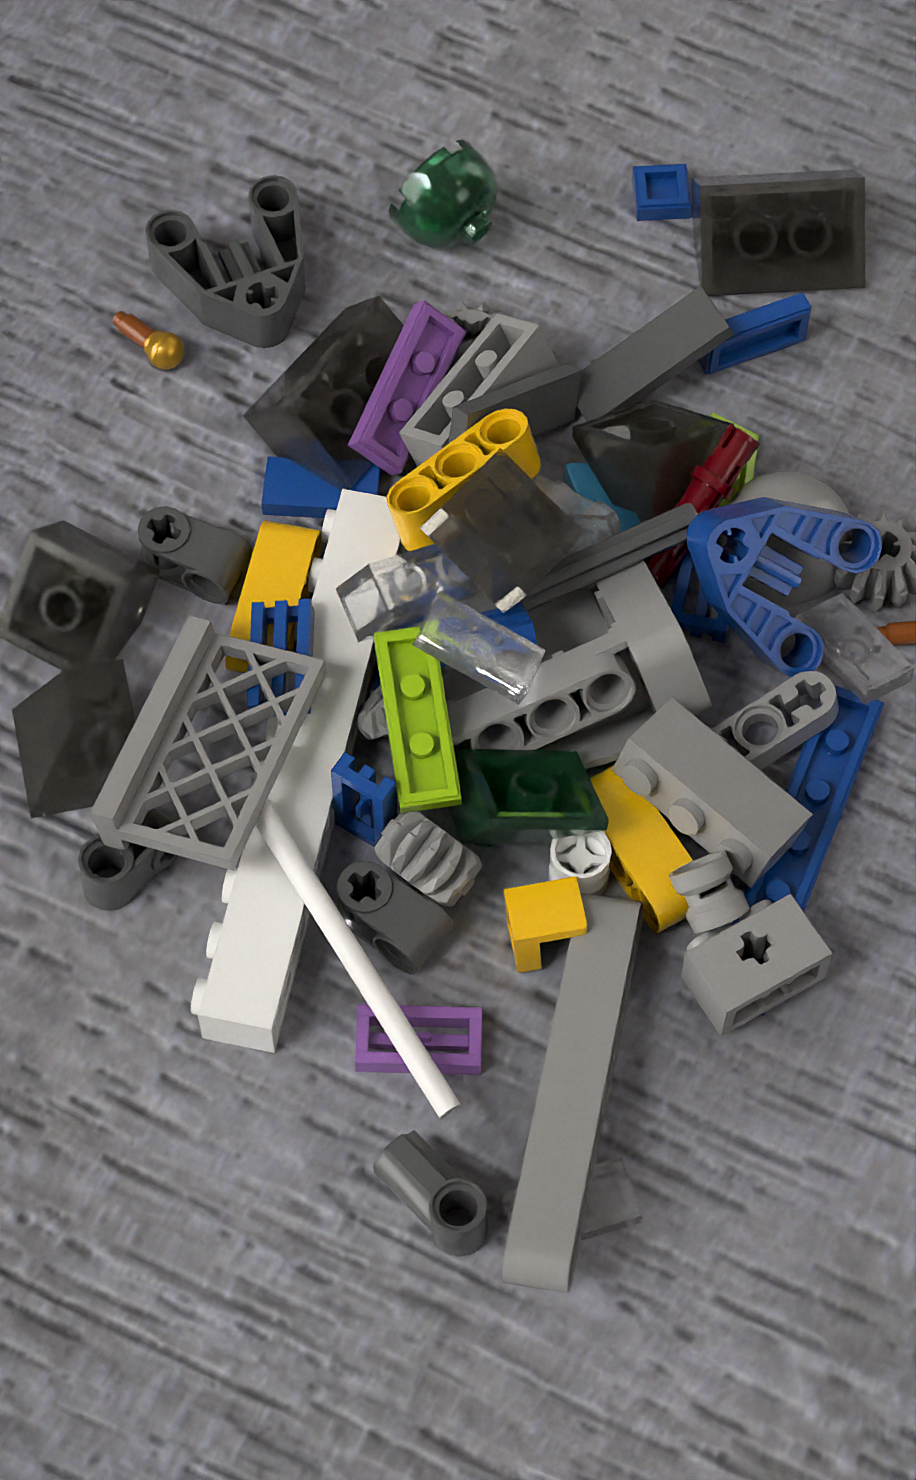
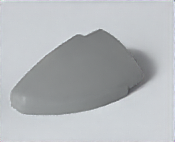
[441,560,713,789]

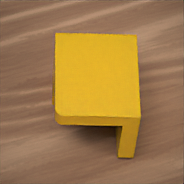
[503,876,588,973]

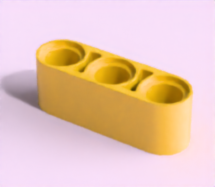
[386,409,541,554]
[225,520,322,673]
[566,765,693,933]

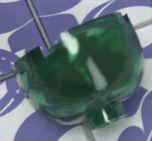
[389,139,498,250]

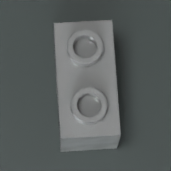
[681,894,832,1036]

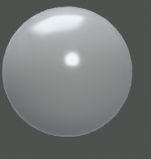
[718,471,850,604]

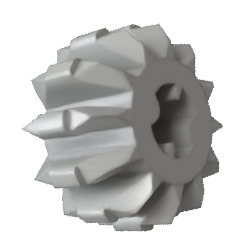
[834,509,916,612]
[374,811,482,906]

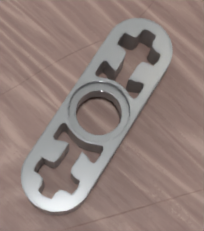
[711,671,839,770]

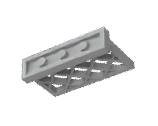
[90,615,327,871]

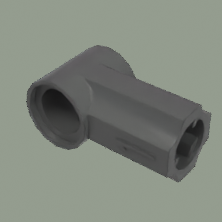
[373,1130,488,1257]

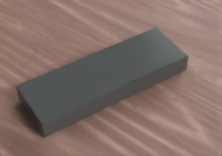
[577,286,734,432]
[448,363,582,444]

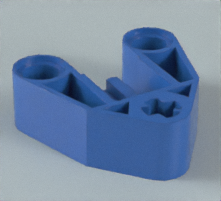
[686,497,882,677]

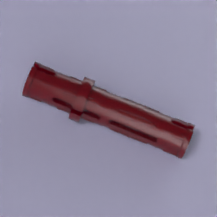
[644,424,760,589]

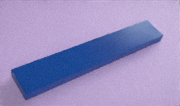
[731,685,884,1016]

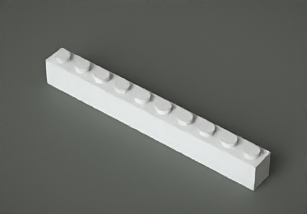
[191,489,406,1053]

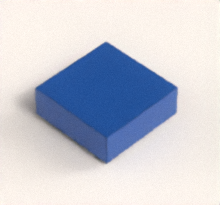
[632,164,692,221]

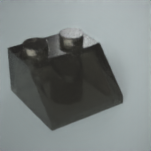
[420,448,583,613]
[0,520,161,686]

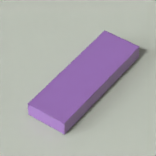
[348,300,467,475]

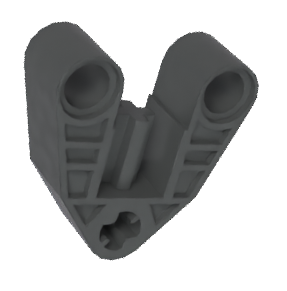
[145,175,306,348]

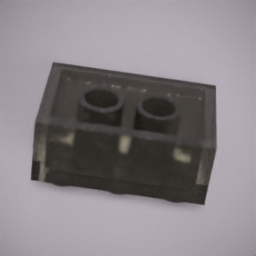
[692,169,865,296]
[243,295,404,491]

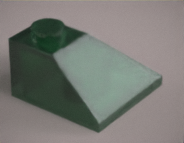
[448,749,609,847]

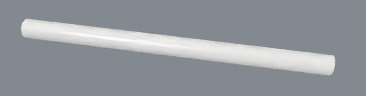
[255,798,461,1119]

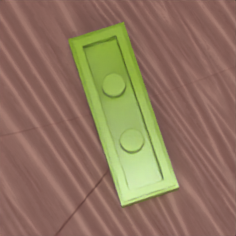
[373,624,462,814]

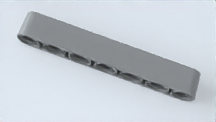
[502,893,643,1293]

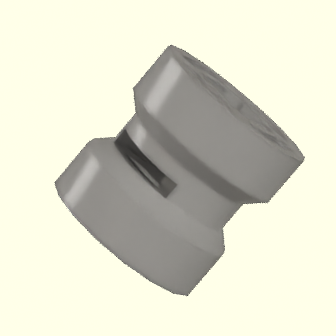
[668,851,750,933]

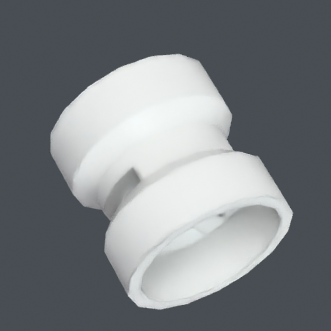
[548,823,612,896]

